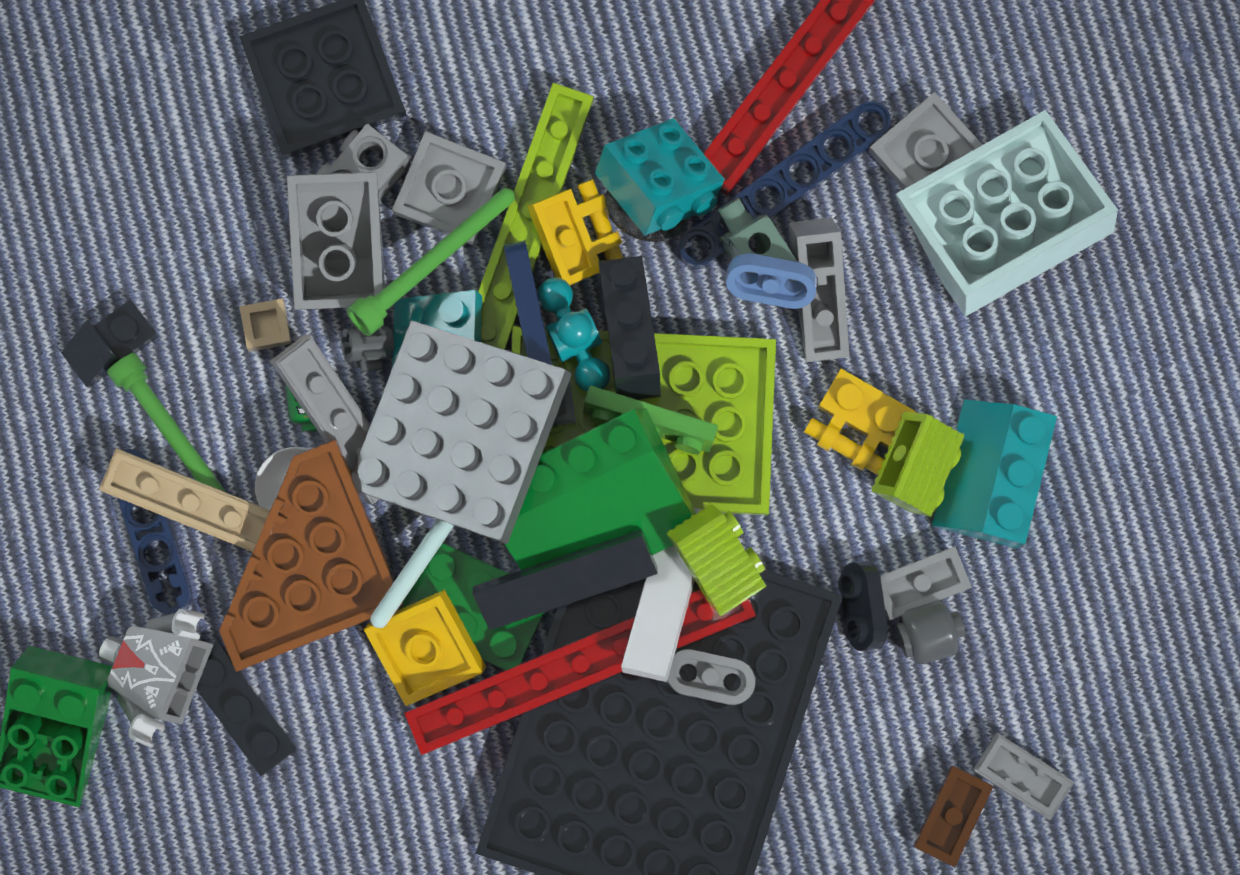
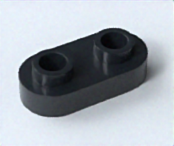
[838,561,888,651]

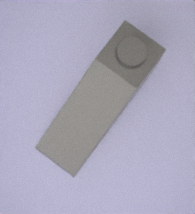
[789,217,850,362]

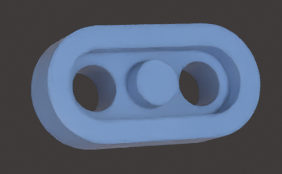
[726,253,817,309]

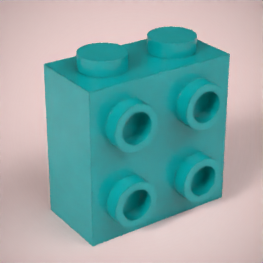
[595,118,725,236]

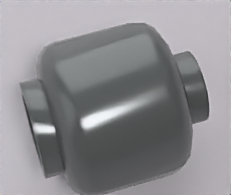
[896,601,965,664]

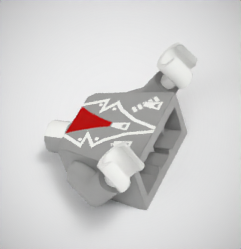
[99,608,214,748]

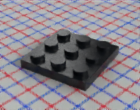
[239,0,407,159]

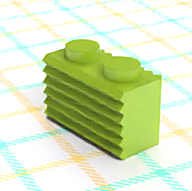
[871,411,965,517]
[667,504,766,616]

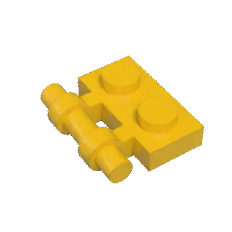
[527,179,624,285]
[804,368,917,476]

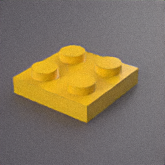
[364,589,486,706]

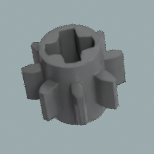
[341,325,394,372]

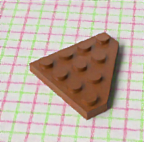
[219,438,404,672]

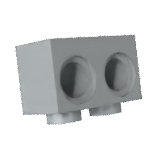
[316,124,411,203]

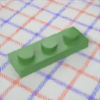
[583,385,718,454]

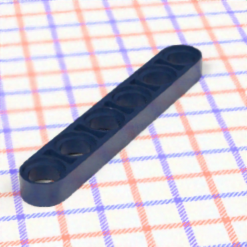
[678,101,891,270]

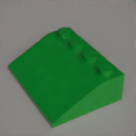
[504,408,696,570]

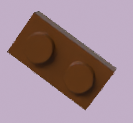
[912,766,994,868]

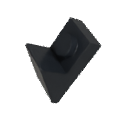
[61,299,159,388]

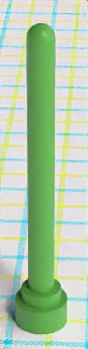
[346,188,515,336]
[107,353,226,492]

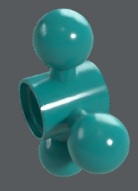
[538,277,610,392]

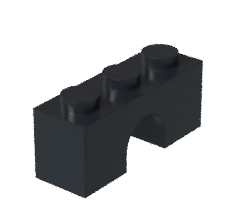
[598,256,661,400]

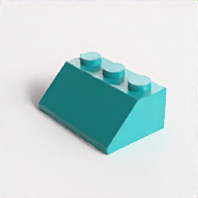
[931,399,1057,549]

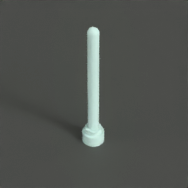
[370,520,454,628]

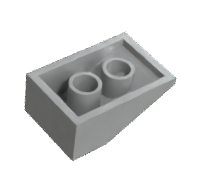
[287,172,385,310]

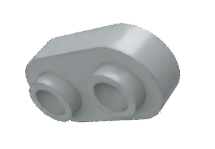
[667,649,755,705]

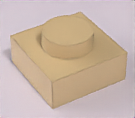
[239,298,292,352]

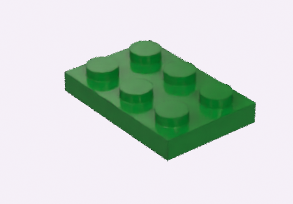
[398,543,544,671]

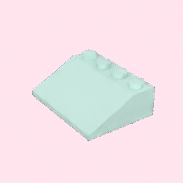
[896,110,1118,317]

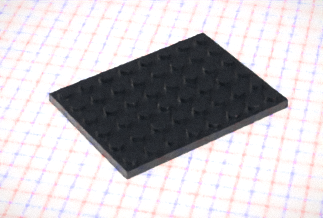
[475,570,843,875]

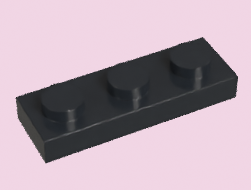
[196,642,299,777]

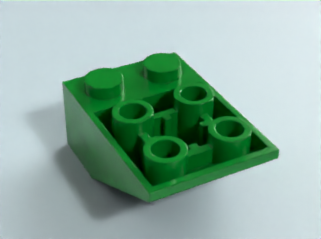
[0,645,113,808]

